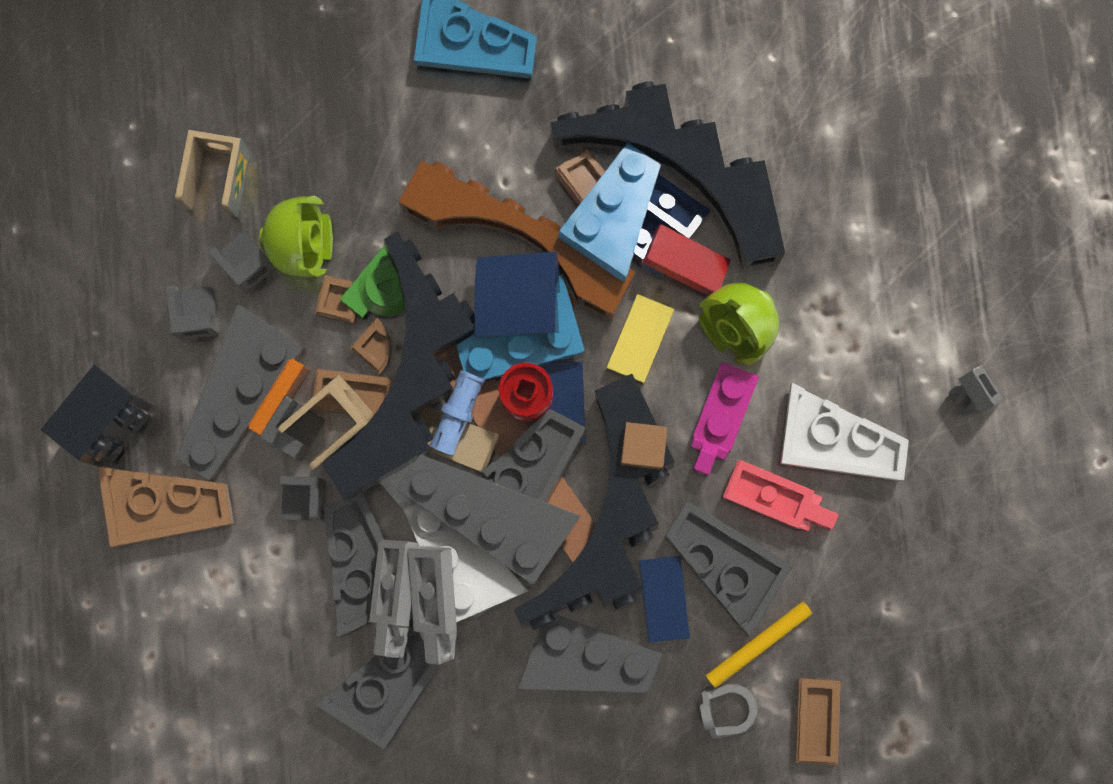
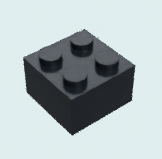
[40,364,152,467]

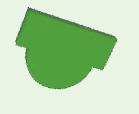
[340,246,405,319]

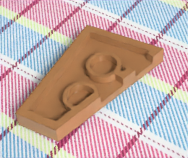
[97,467,234,547]

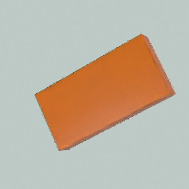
[248,358,310,435]

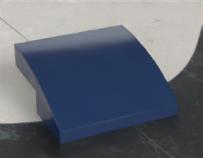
[632,174,710,280]
[475,252,560,338]

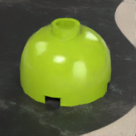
[259,196,333,278]
[698,283,780,365]

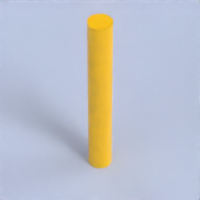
[705,601,813,689]

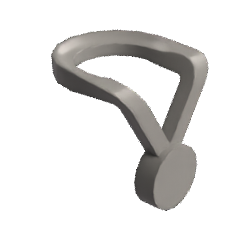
[700,684,757,739]

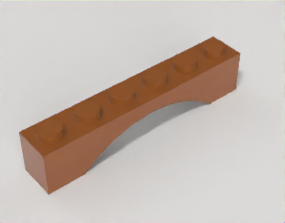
[398,160,636,321]

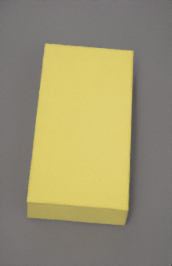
[606,294,675,385]

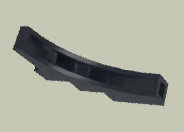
[550,81,785,269]
[322,231,475,502]
[514,374,675,631]

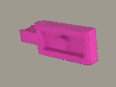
[691,362,759,476]

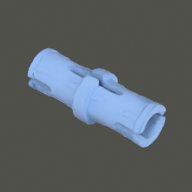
[429,370,485,456]

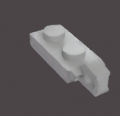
[369,540,418,658]
[408,546,457,665]

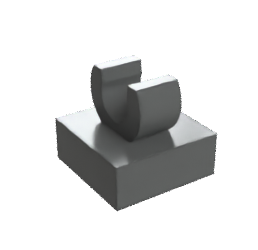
[948,365,1003,416]

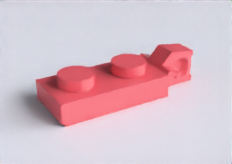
[722,460,839,532]

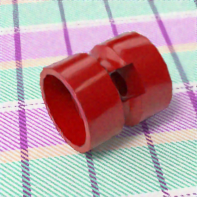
[499,362,554,423]

